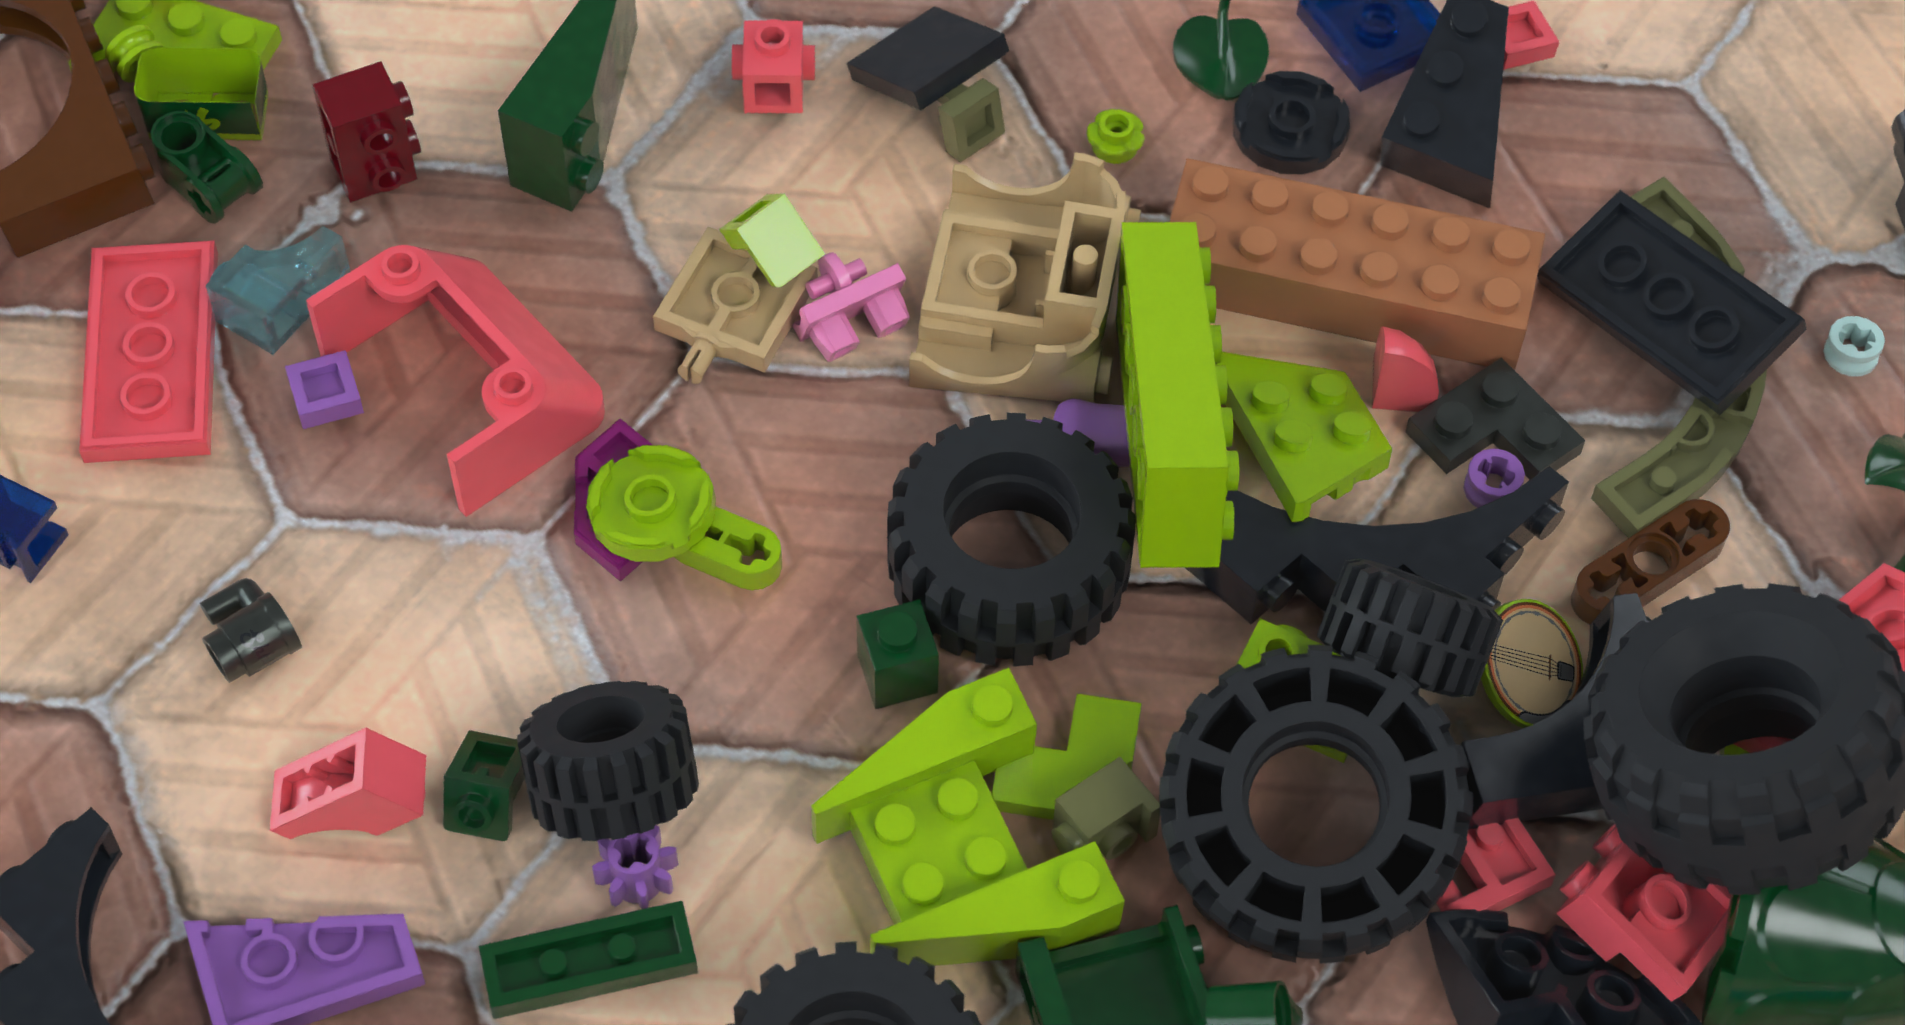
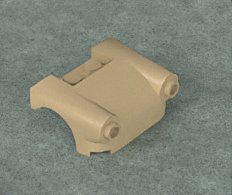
[909,152,1141,403]

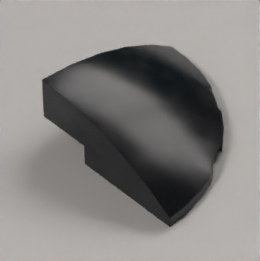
[1426,909,1703,1025]

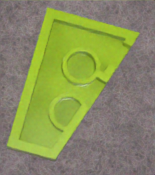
[68,0,282,72]

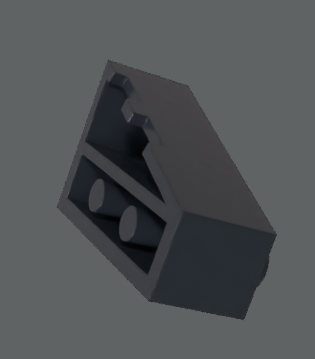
[1381,0,1509,208]

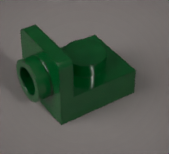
[443,730,525,841]

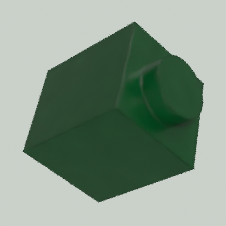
[856,599,939,709]

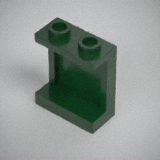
[1015,905,1215,1025]

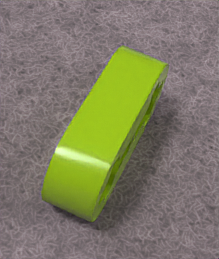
[675,506,782,590]

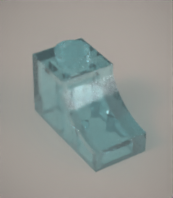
[205,226,350,355]

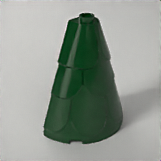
[1701,837,1905,1025]

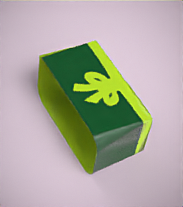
[134,47,269,140]

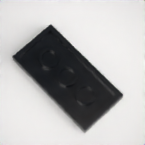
[1537,190,1807,415]

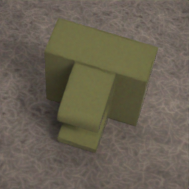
[937,78,1005,162]

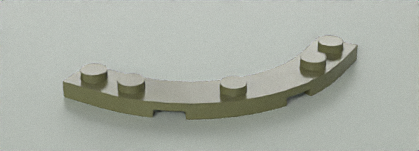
[1591,177,1767,538]

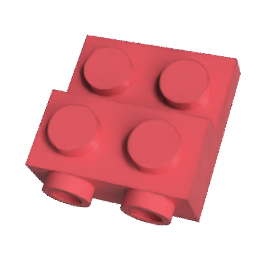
[1556,823,1731,1002]

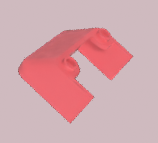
[306,245,605,517]

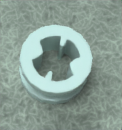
[1823,316,1885,376]

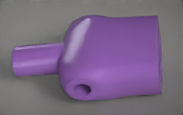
[1026,399,1130,467]

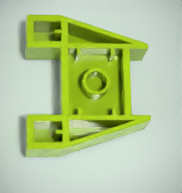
[811,667,1125,966]

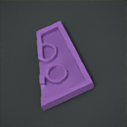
[183,913,426,1025]

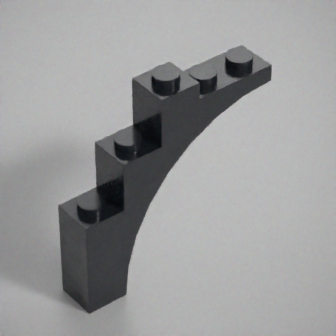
[1185,466,1569,624]

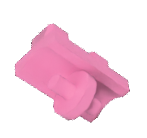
[792,252,910,362]

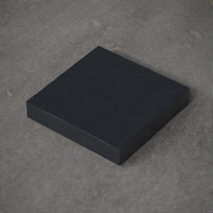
[846,6,1009,110]

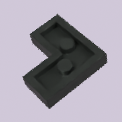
[1406,358,1585,480]

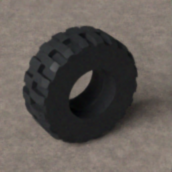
[1159,645,1473,964]

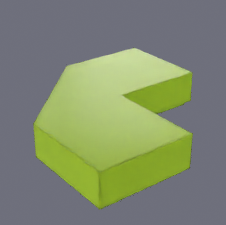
[991,693,1142,820]

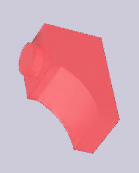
[270,728,426,839]

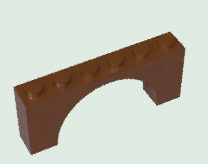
[0,0,156,258]

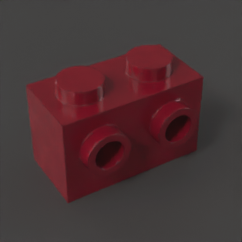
[312,61,421,203]

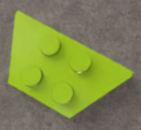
[1215,352,1392,522]

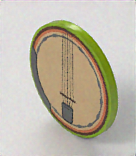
[1481,599,1583,728]

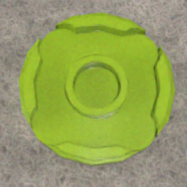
[586,445,716,562]

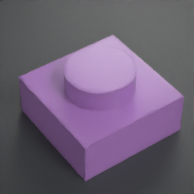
[285,350,364,429]

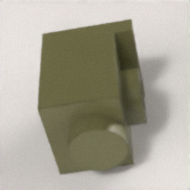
[1051,757,1160,860]

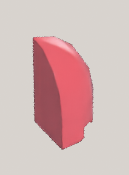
[1372,327,1439,412]

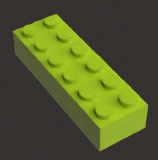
[1116,222,1239,568]

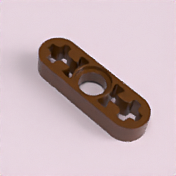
[1571,499,1730,625]

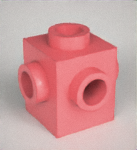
[732,19,815,113]

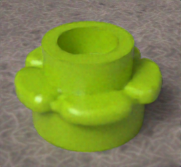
[1087,109,1145,164]

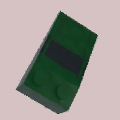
[498,0,638,212]

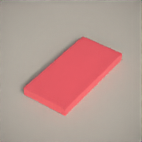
[79,240,218,463]

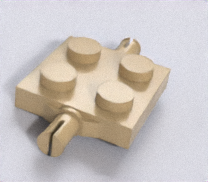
[653,226,818,384]

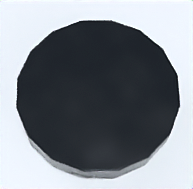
[1233,71,1350,175]

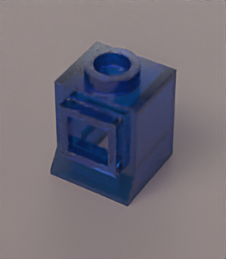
[0,475,69,583]

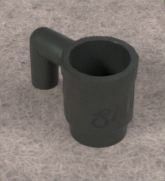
[200,578,302,683]

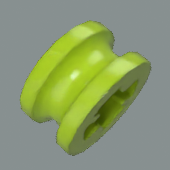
[105,24,164,83]

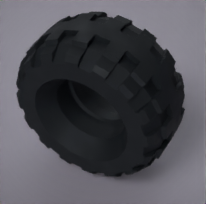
[1583,583,1905,895]

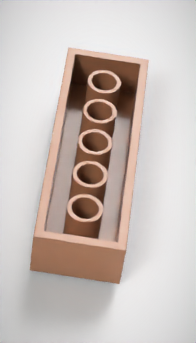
[1169,158,1546,370]

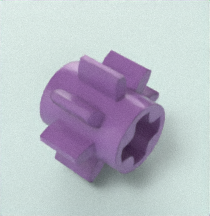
[592,825,678,909]

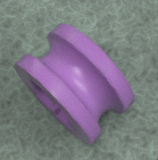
[1464,448,1525,508]

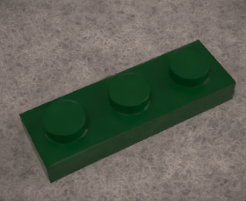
[478,900,698,1019]

